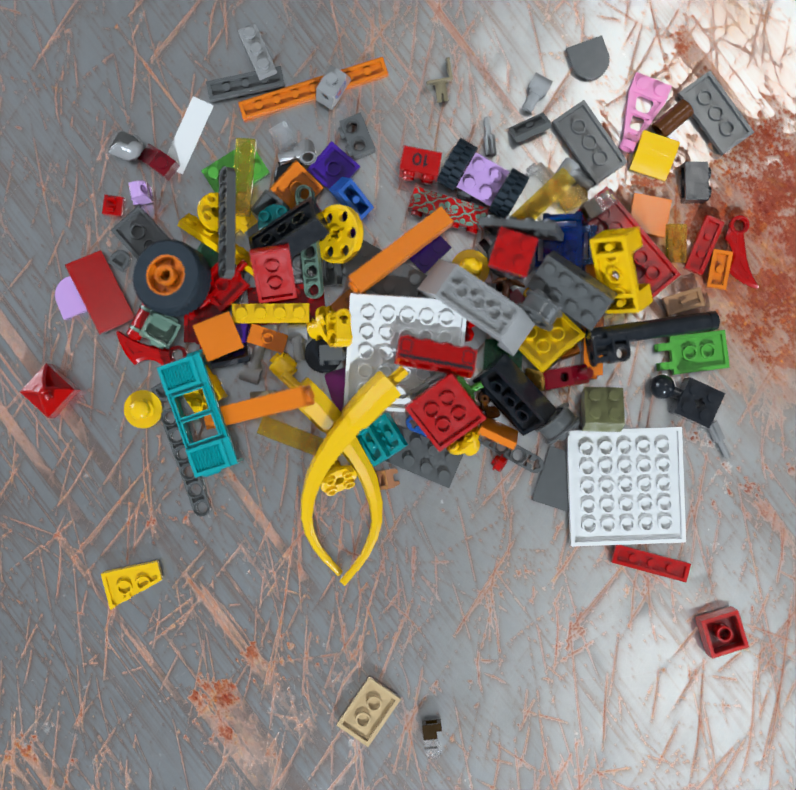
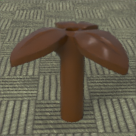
[492,277,525,299]
[478,391,500,419]

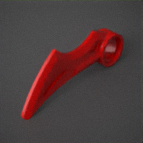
[725,215,759,289]
[116,331,189,366]

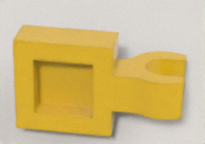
[235,207,258,234]

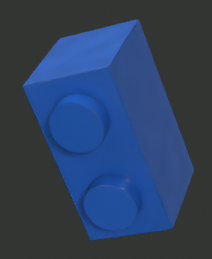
[329,177,374,220]

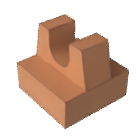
[376,469,400,490]

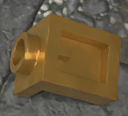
[525,368,551,391]

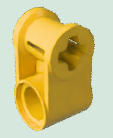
[325,309,353,347]

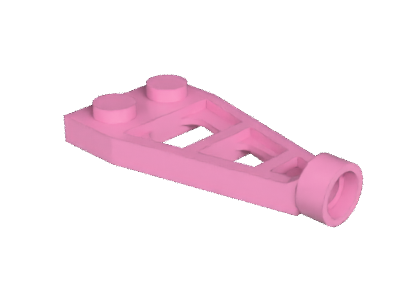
[619,72,672,153]

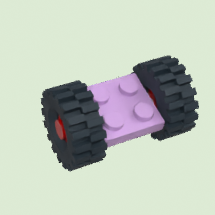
[437,138,530,219]

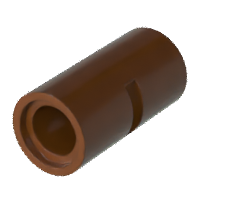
[652,99,694,137]

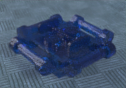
[534,211,598,270]

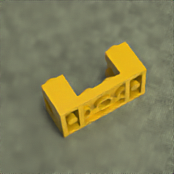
[589,227,653,314]

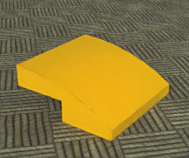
[629,130,680,181]

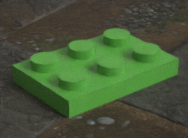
[201,140,270,195]

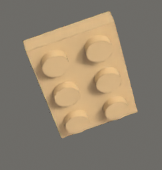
[337,676,401,747]

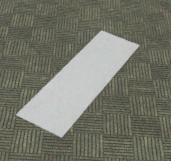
[167,96,214,174]

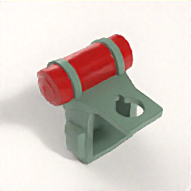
[126,303,181,350]

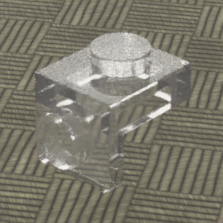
[526,162,556,188]

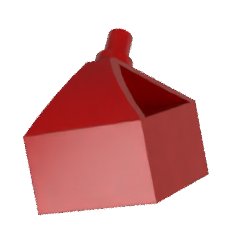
[20,363,81,418]

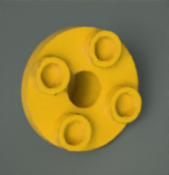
[197,192,219,231]
[452,249,489,282]
[307,306,335,342]
[124,390,164,428]
[446,426,480,456]
[320,460,357,496]

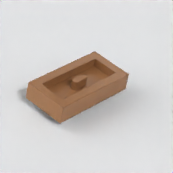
[661,287,705,317]

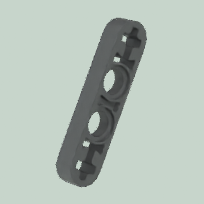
[479,436,544,473]

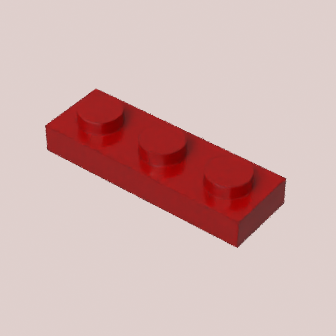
[683,215,725,276]

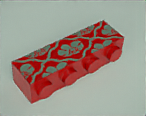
[408,186,489,235]

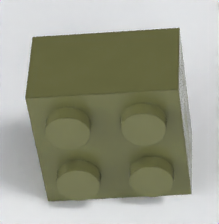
[581,387,625,432]

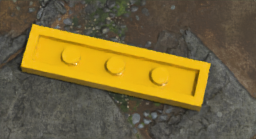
[232,303,310,324]

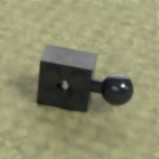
[650,375,726,429]

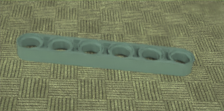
[295,185,324,299]

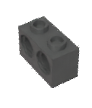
[338,112,376,160]

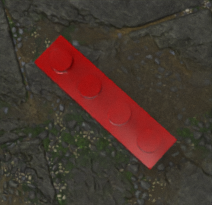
[611,545,691,582]

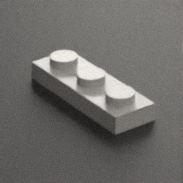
[238,23,277,80]

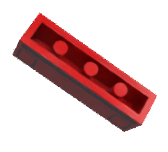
[394,335,478,378]

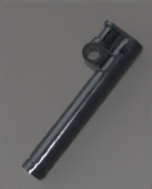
[585,311,720,367]

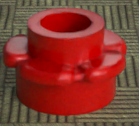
[491,454,508,472]

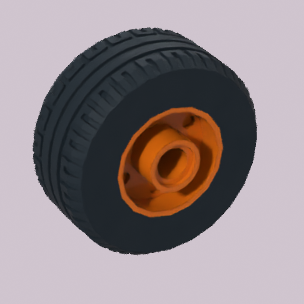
[133,239,212,317]

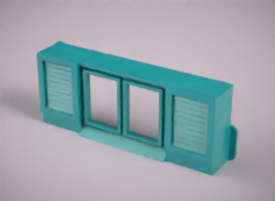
[157,349,244,478]

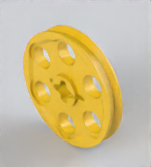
[319,204,363,264]

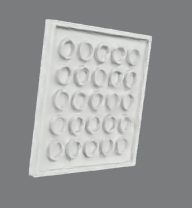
[344,293,466,412]
[566,427,686,546]

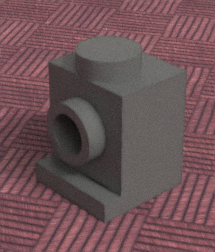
[319,345,347,365]

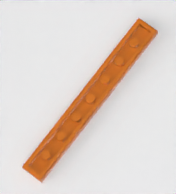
[238,56,389,122]

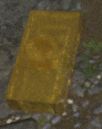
[665,224,687,263]

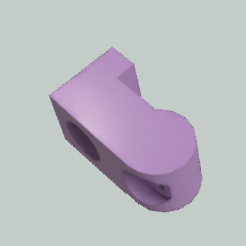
[128,181,154,206]

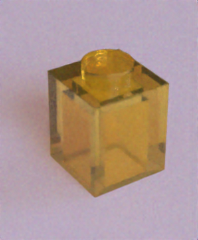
[556,184,589,215]

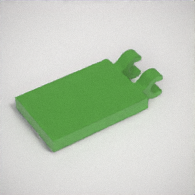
[654,330,730,375]

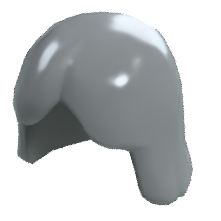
[108,130,143,161]

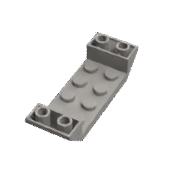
[417,259,535,356]

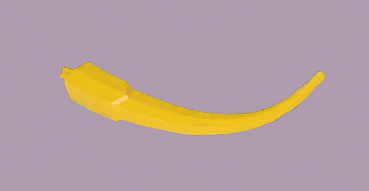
[301,365,408,576]
[279,370,383,586]

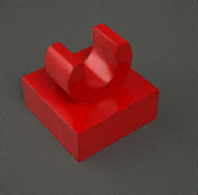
[102,195,125,217]

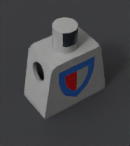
[316,65,351,110]

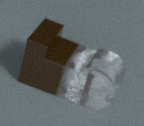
[579,189,619,222]
[422,719,442,760]

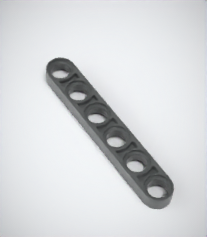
[218,166,236,279]
[161,409,212,517]

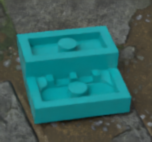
[356,412,408,467]

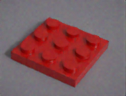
[404,372,487,452]

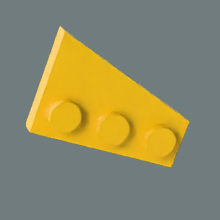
[101,560,163,610]

